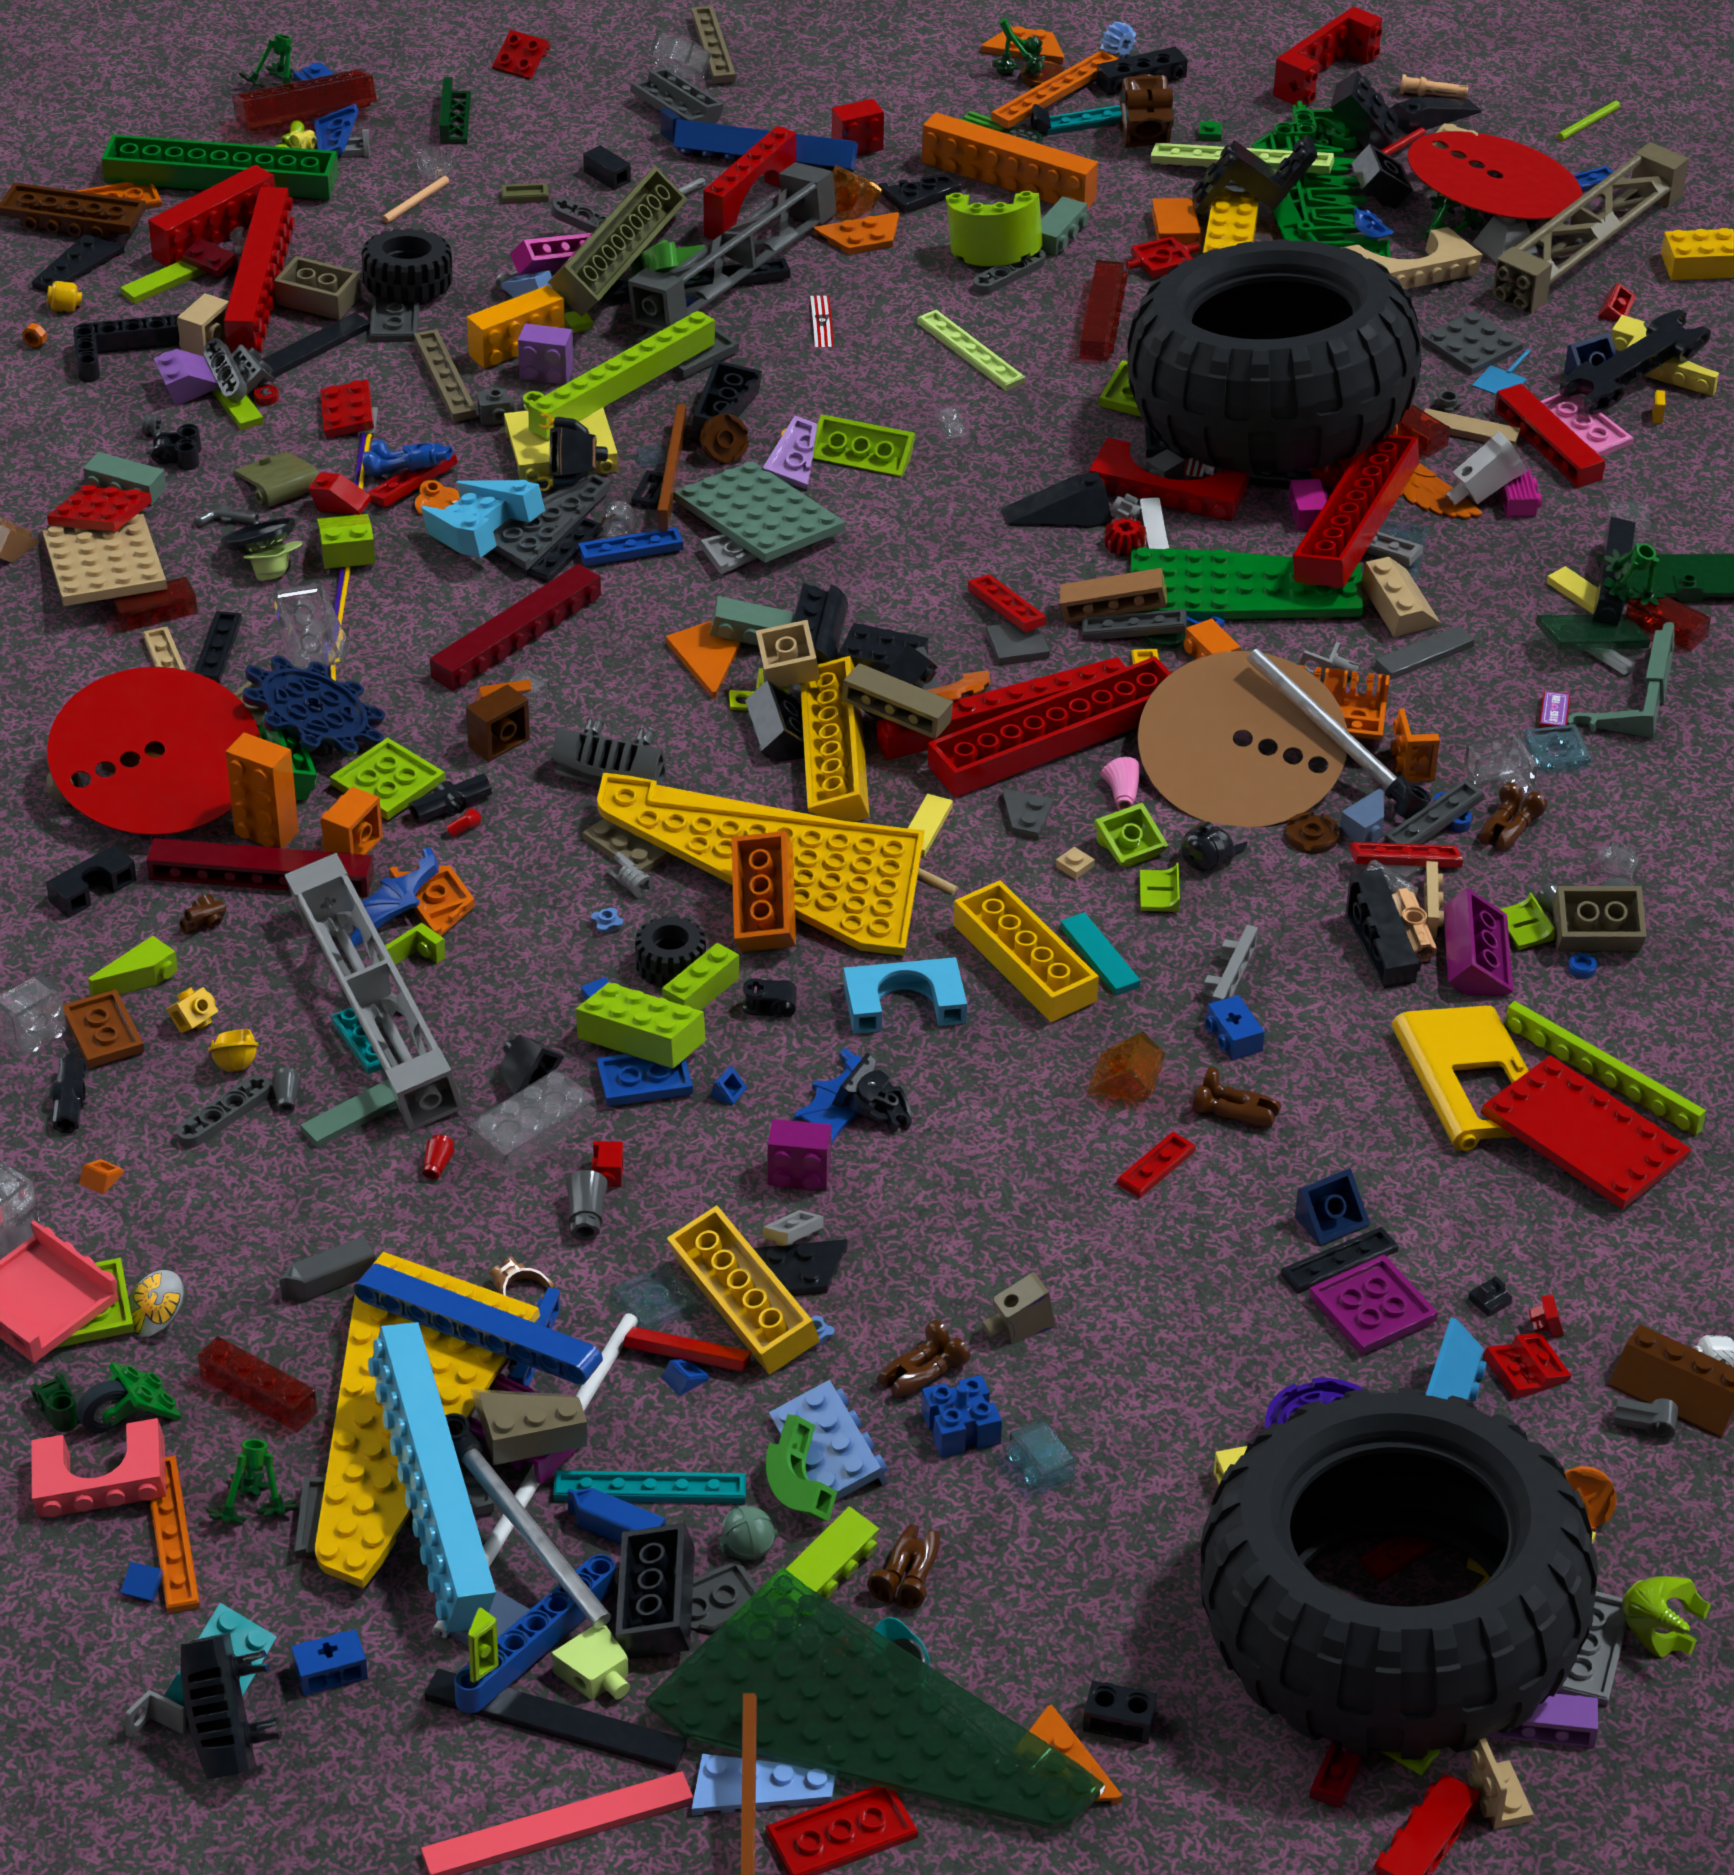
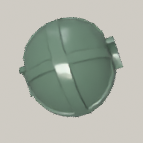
[718,1505,778,1562]

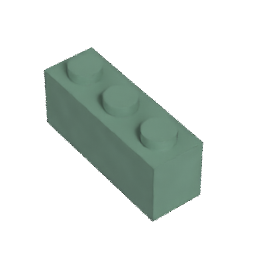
[1040,196,1089,256]
[83,452,166,505]
[710,596,794,646]

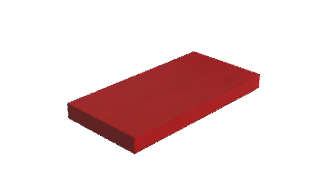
[765,1780,918,1875]

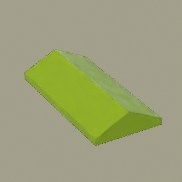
[813,414,915,477]

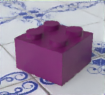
[767,1119,831,1191]

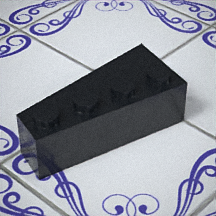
[690,360,762,442]
[1345,869,1421,988]

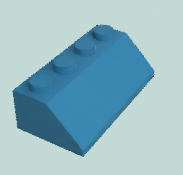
[1426,1318,1487,1401]

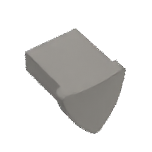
[341,129,370,157]

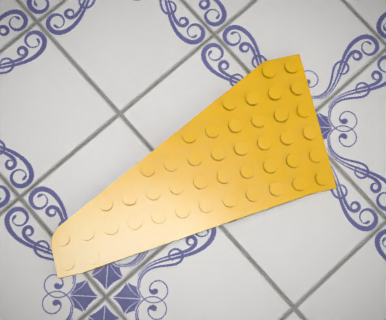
[597,773,925,956]
[315,1252,540,1589]

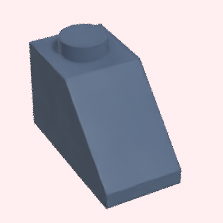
[1339,788,1384,843]

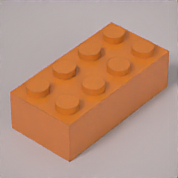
[226,733,299,848]
[731,831,796,952]

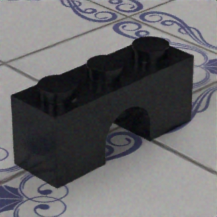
[46,845,137,918]

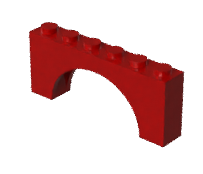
[703,126,796,240]
[1089,437,1249,522]

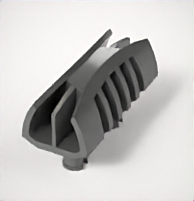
[551,716,666,786]

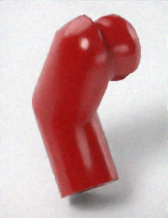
[445,808,481,838]

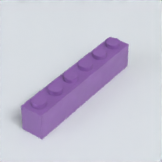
[1487,1694,1598,1748]

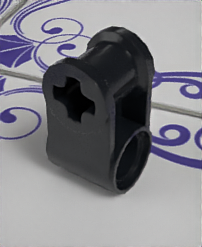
[742,978,797,1017]

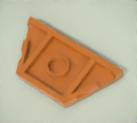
[981,26,1064,64]
[814,212,899,255]
[389,866,475,936]
[1011,1704,1122,1808]

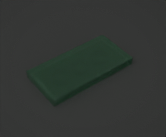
[1535,614,1651,650]

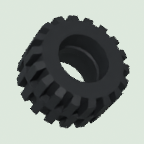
[635,916,706,988]

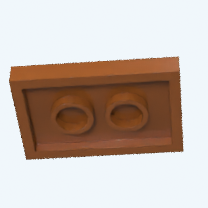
[61,989,145,1068]

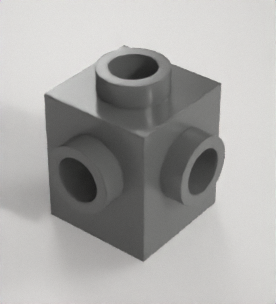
[477,388,515,426]

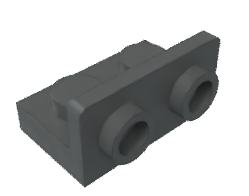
[231,344,276,395]

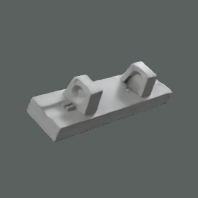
[1203,925,1258,1003]

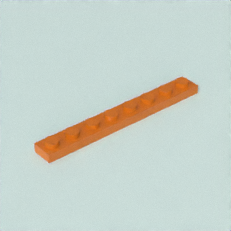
[991,50,1119,129]

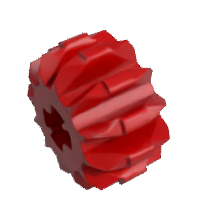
[1104,517,1147,557]

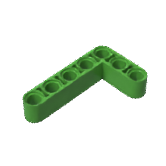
[639,242,709,274]

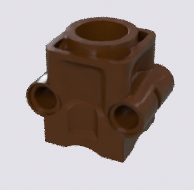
[1119,74,1174,148]

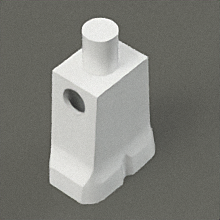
[1446,431,1528,506]

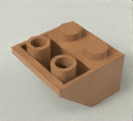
[0,517,40,563]

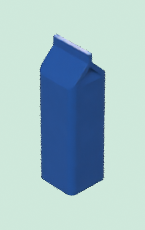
[568,1488,666,1545]

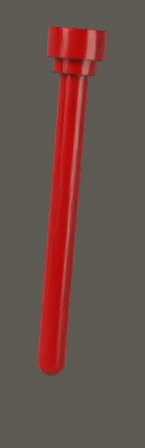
[1380,128,1426,156]

